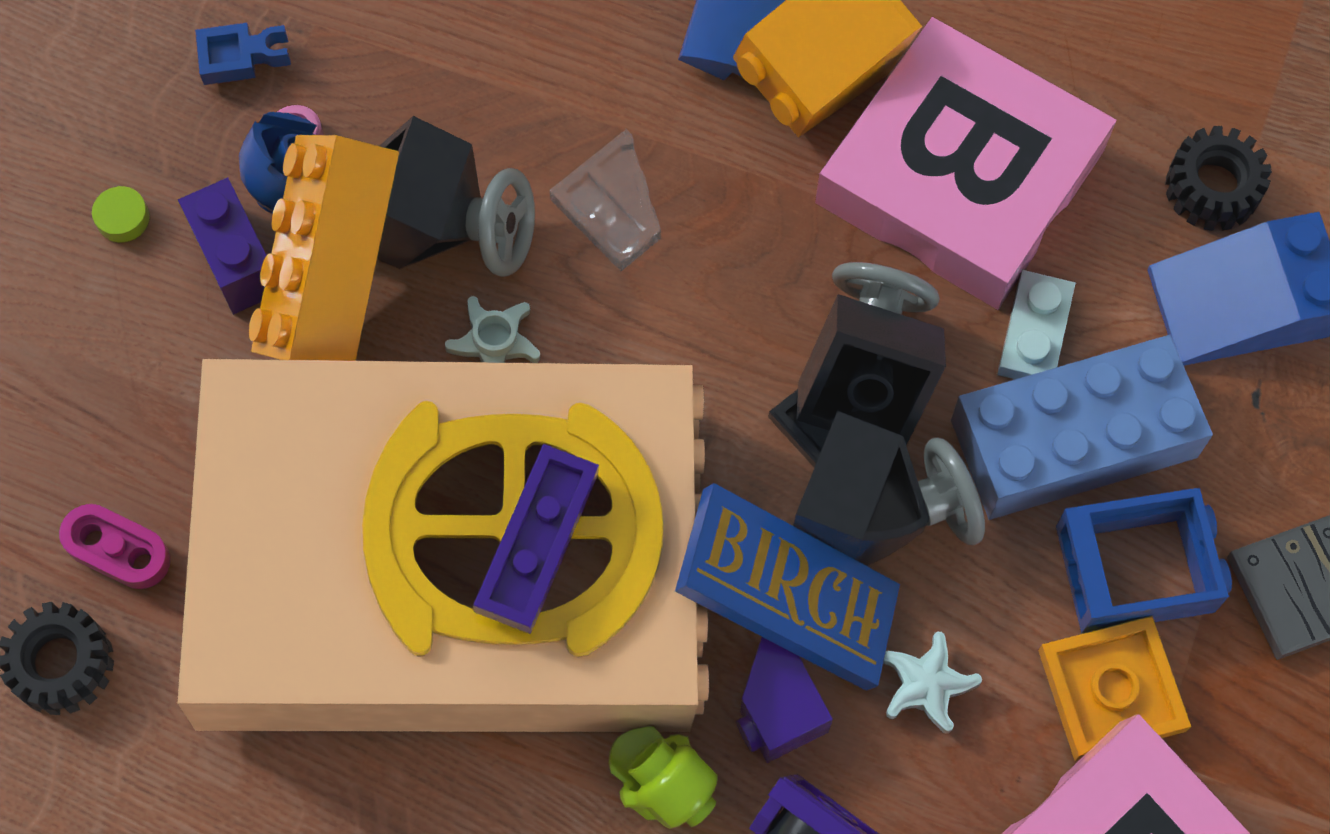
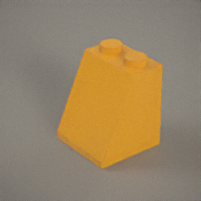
[733,0,922,138]

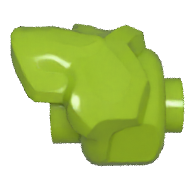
[609,726,718,829]

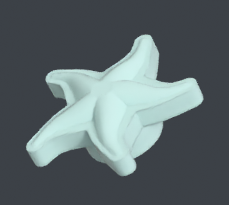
[445,296,540,363]
[883,631,982,734]

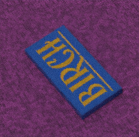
[675,483,900,691]

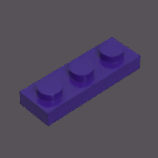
[473,444,599,634]

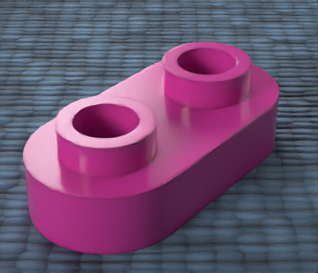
[59,504,170,589]

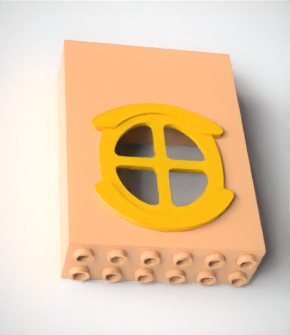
[177,359,709,732]

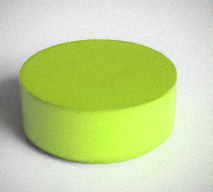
[92,186,150,242]

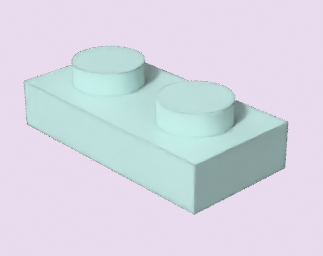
[997,270,1076,379]

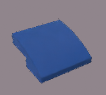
[678,0,785,80]

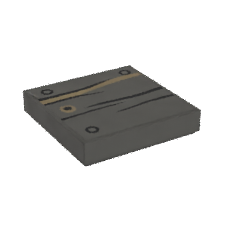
[1227,515,1330,660]

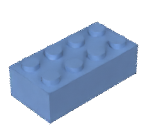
[951,335,1213,520]

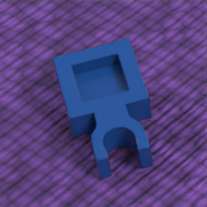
[195,23,291,85]

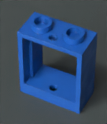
[1056,488,1232,634]

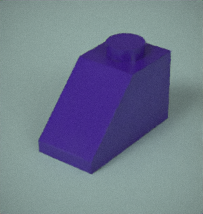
[736,637,833,763]

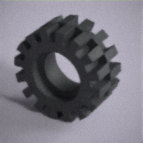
[1165,126,1272,231]
[0,602,114,715]

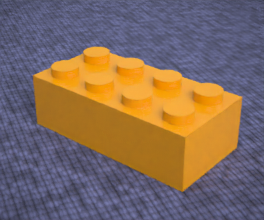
[249,135,399,361]

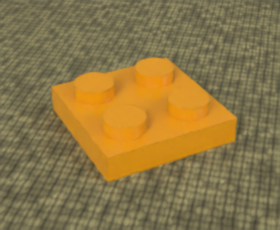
[1038,616,1191,761]

